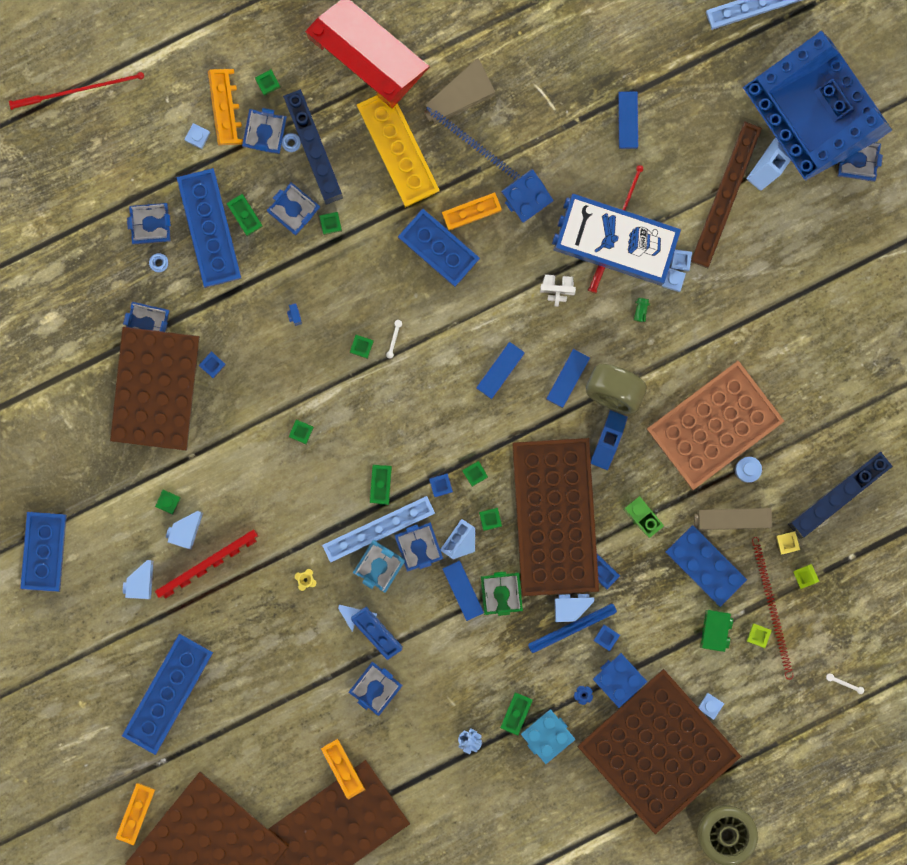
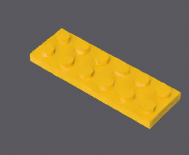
[357,95,440,208]

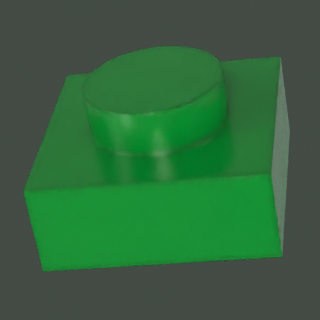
[255,69,281,96]
[319,212,342,235]
[350,335,374,359]
[289,419,314,445]
[462,461,488,487]
[155,490,181,515]
[479,508,502,531]

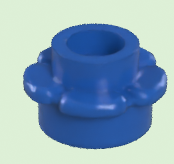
[574,686,593,705]

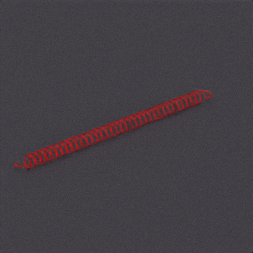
[752,537,794,680]

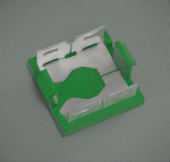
[481,571,523,616]

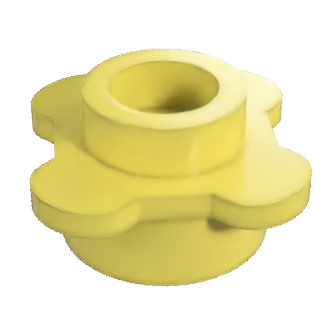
[295,569,317,591]

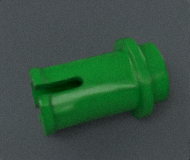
[634,298,650,322]

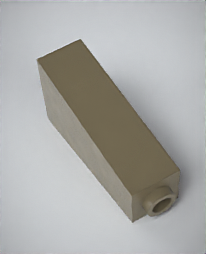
[424,58,495,125]
[694,508,772,530]

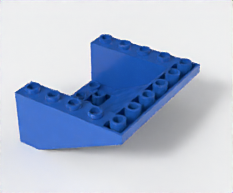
[743,30,892,180]

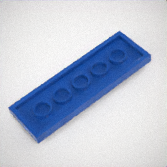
[177,168,242,288]
[122,634,214,755]

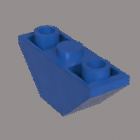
[591,410,628,471]

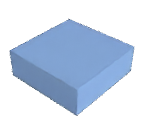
[670,249,692,271]

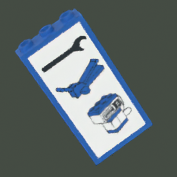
[552,194,681,286]

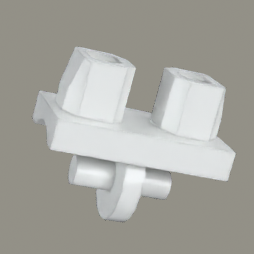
[540,275,576,307]

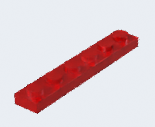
[155,529,259,599]

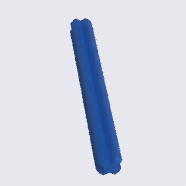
[528,604,617,653]

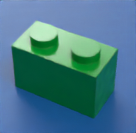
[700,610,733,652]

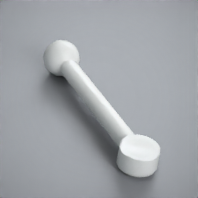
[386,320,402,358]
[826,674,864,694]

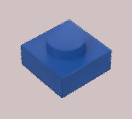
[287,303,302,326]
[199,351,226,379]
[429,474,453,498]
[593,624,620,651]

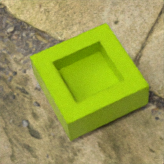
[793,564,820,589]
[746,623,772,648]

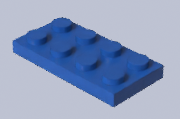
[398,209,480,287]
[20,512,67,592]
[665,525,747,607]

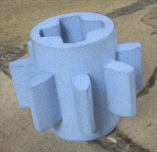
[458,728,482,754]

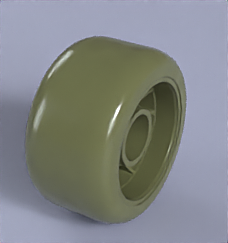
[586,364,647,414]
[698,805,758,865]

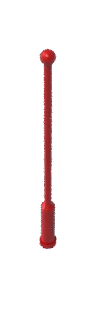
[9,72,144,110]
[588,165,644,294]

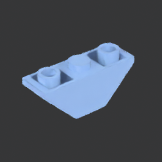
[747,137,791,191]

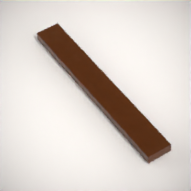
[691,121,762,269]

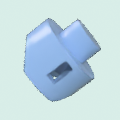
[734,457,762,483]

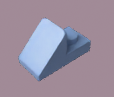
[338,605,377,632]

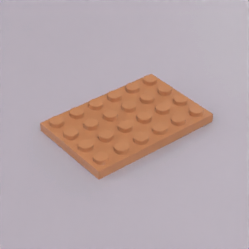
[646,361,784,490]

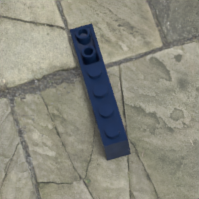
[283,89,343,205]
[788,452,893,539]

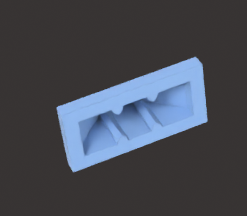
[440,519,475,559]

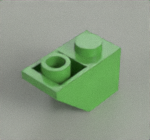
[623,496,664,538]

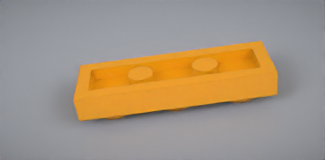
[442,193,502,231]
[321,739,365,800]
[115,783,156,846]

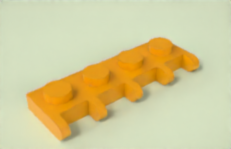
[208,69,243,145]

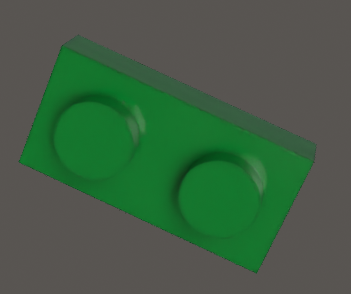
[226,194,263,236]
[370,465,392,505]
[500,692,533,736]

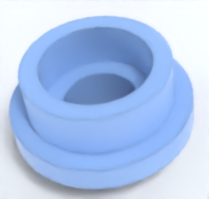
[282,133,301,152]
[149,253,169,272]

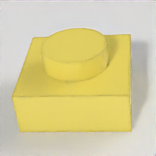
[776,531,800,555]

